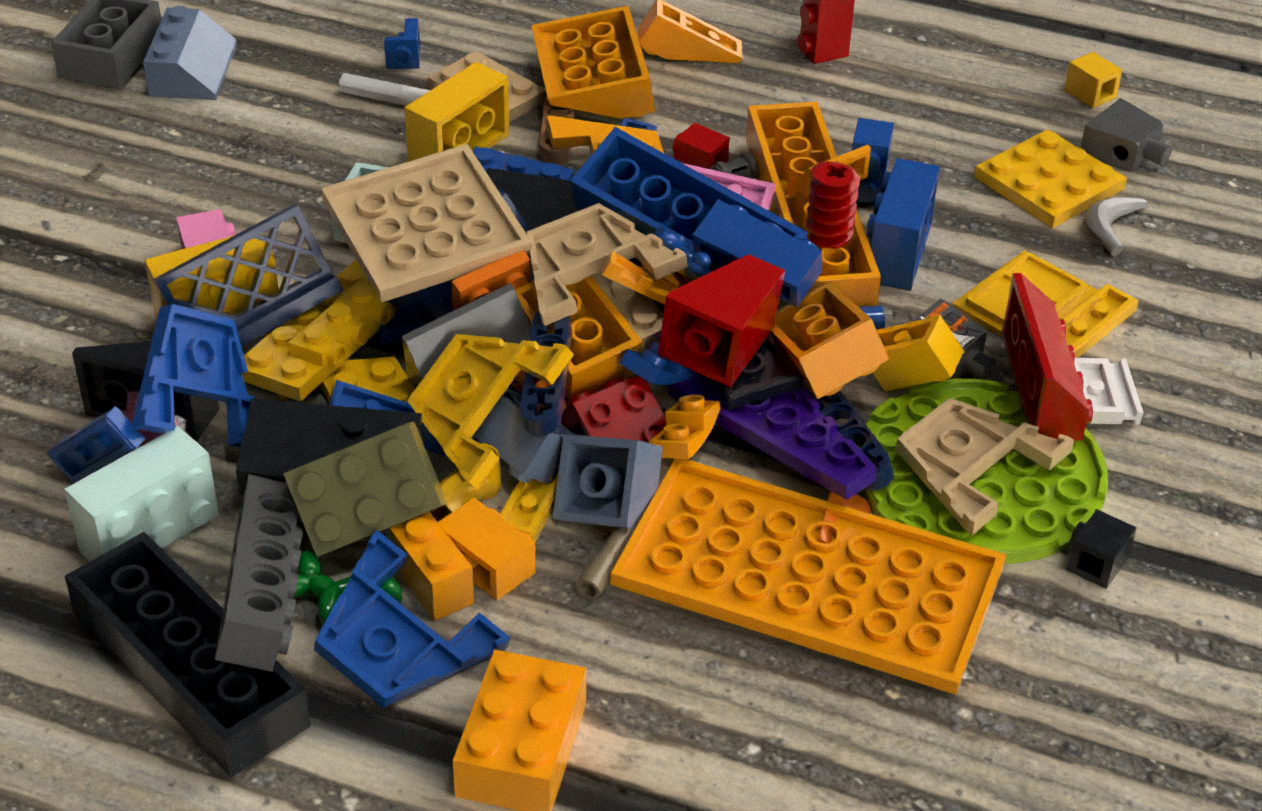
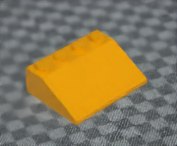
[531,5,655,119]

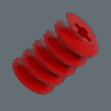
[806,161,860,249]

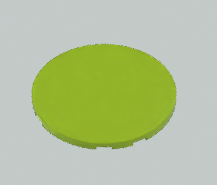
[856,379,1108,564]

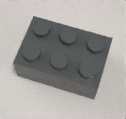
[51,0,161,89]

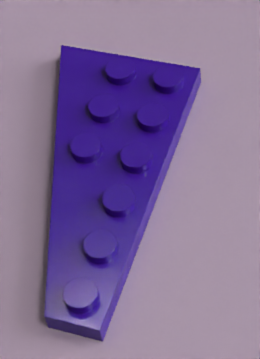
[668,373,876,500]

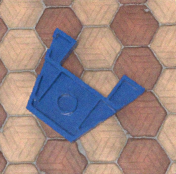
[132,304,255,448]
[314,530,511,708]

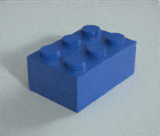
[866,158,940,291]

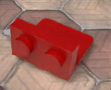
[561,375,666,443]

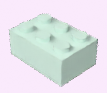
[64,426,219,562]

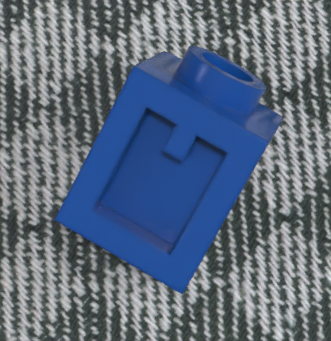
[384,18,421,69]

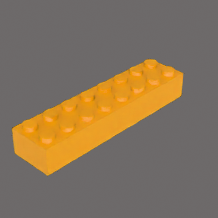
[746,102,881,307]

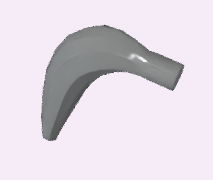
[1085,197,1148,256]

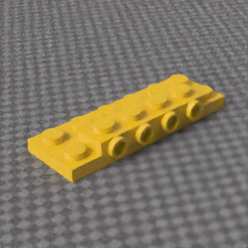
[242,259,398,402]

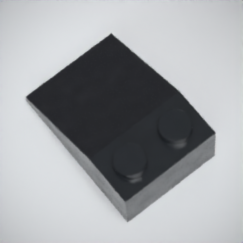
[72,341,219,441]

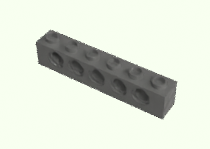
[214,474,304,672]

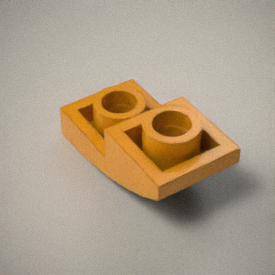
[649,395,720,459]

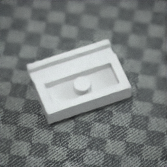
[1074,358,1143,425]

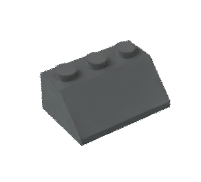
[402,283,531,389]

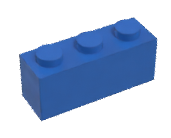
[692,199,822,308]

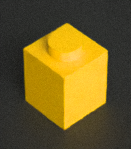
[1064,51,1123,108]

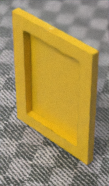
[952,250,1098,338]

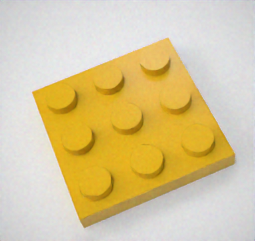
[974,129,1127,229]

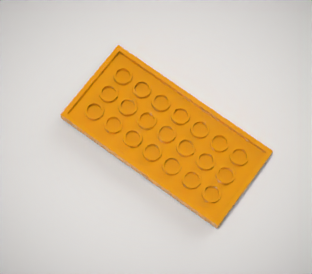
[610,459,1007,695]

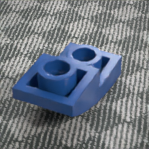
[620,342,698,385]

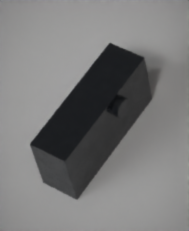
[236,398,424,498]

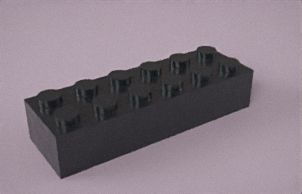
[65,532,311,778]

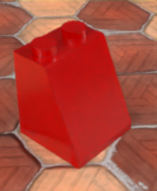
[658,254,785,388]

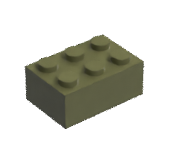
[283,422,447,557]

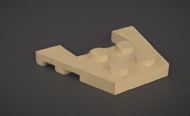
[527,203,688,326]
[896,398,1074,535]

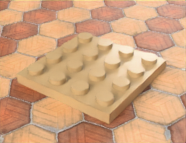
[321,144,532,303]

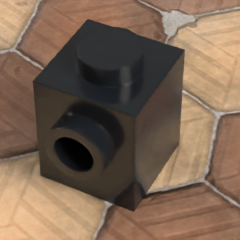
[1066,509,1137,589]

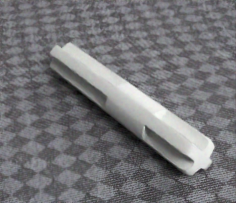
[339,73,430,106]

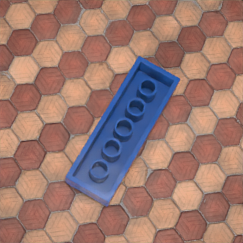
[570,127,807,271]

